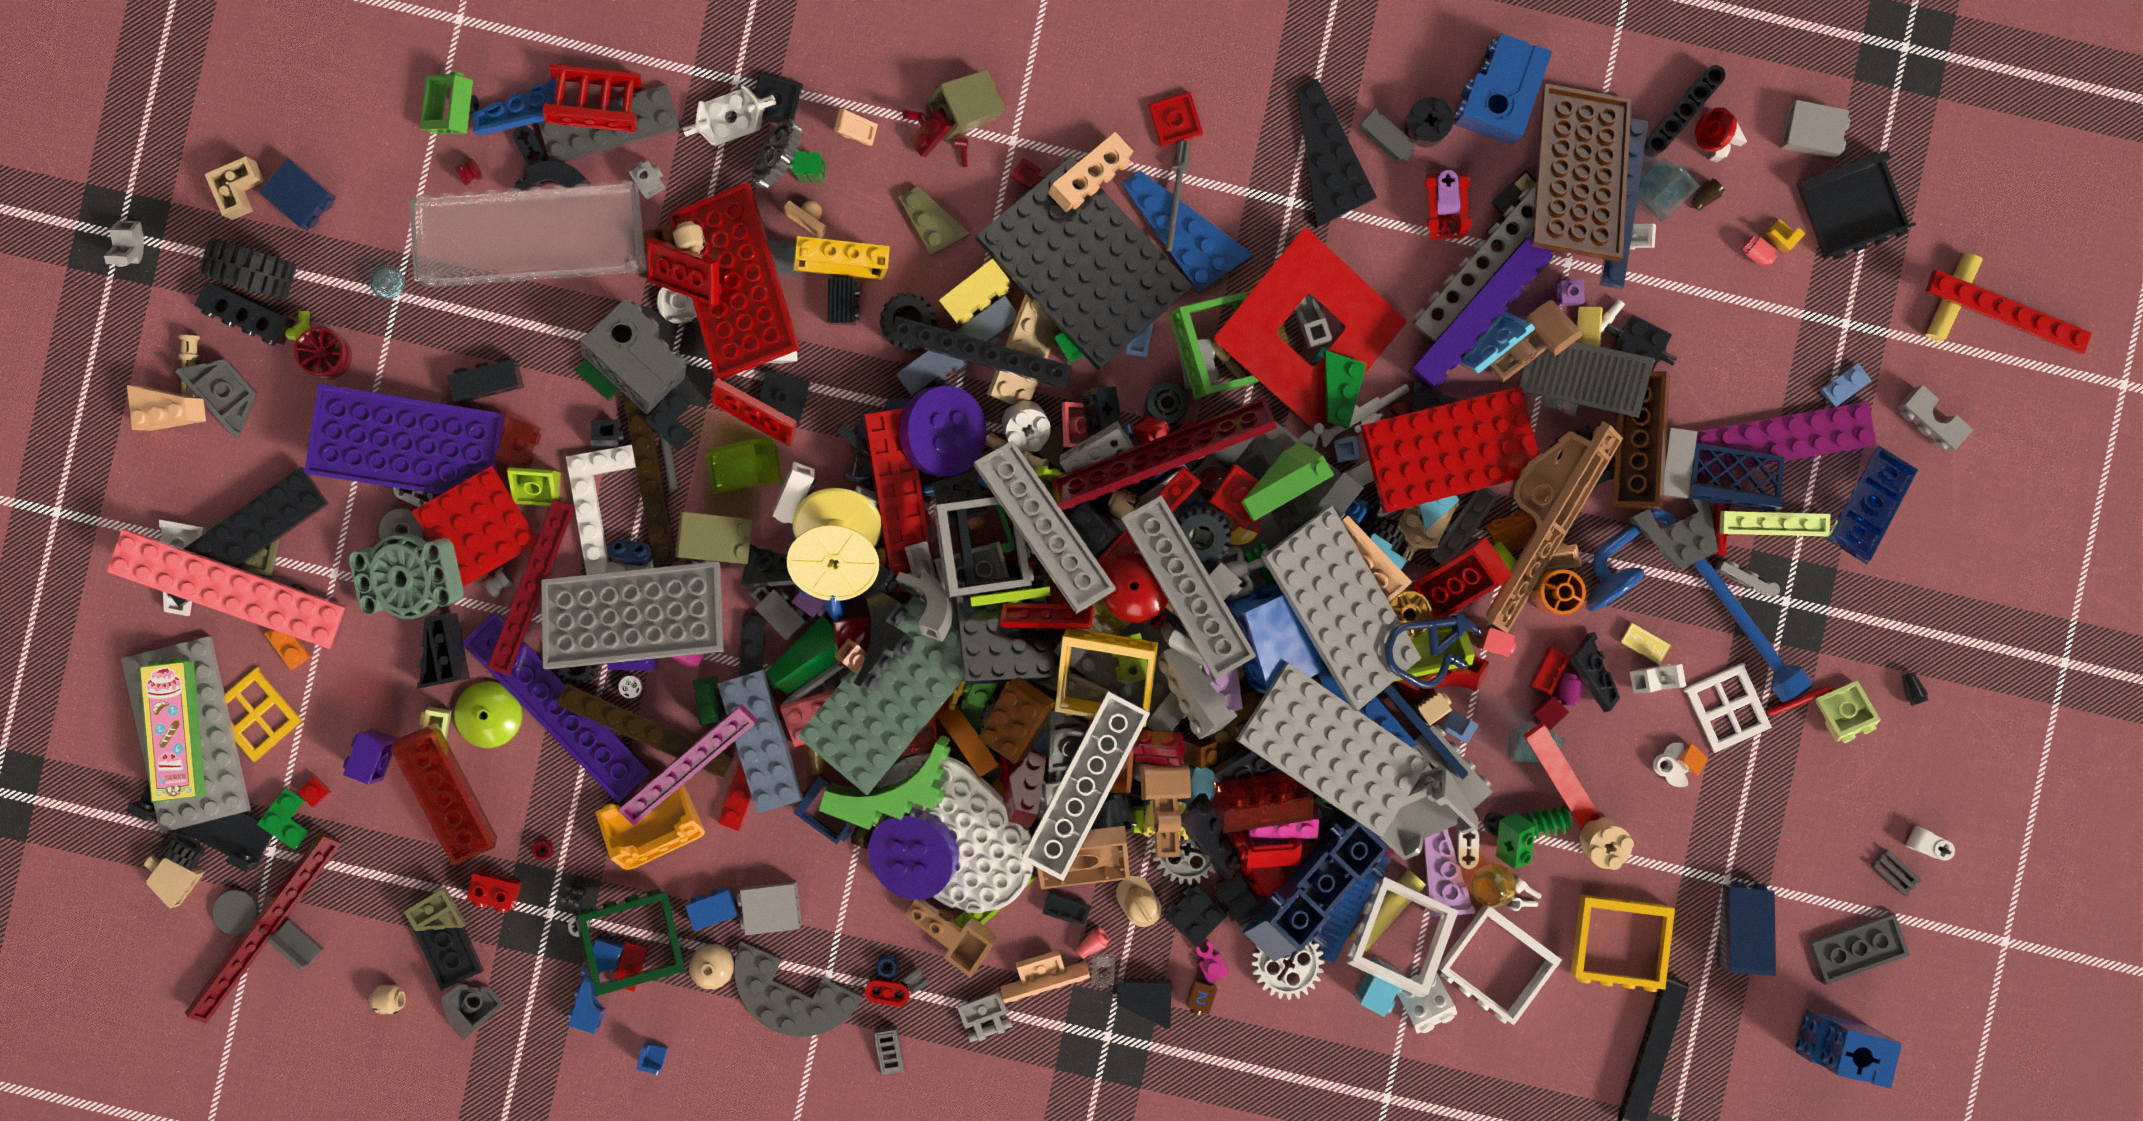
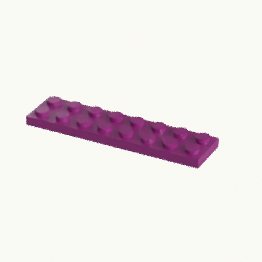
[1696,401,1877,477]

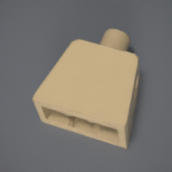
[144,855,206,909]

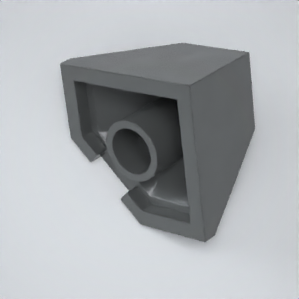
[441,984,505,1040]

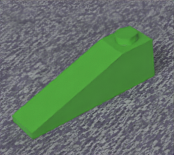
[1241,442,1334,521]

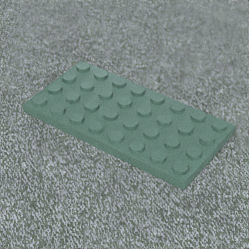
[797,595,964,795]

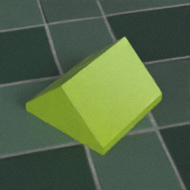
[507,467,561,506]

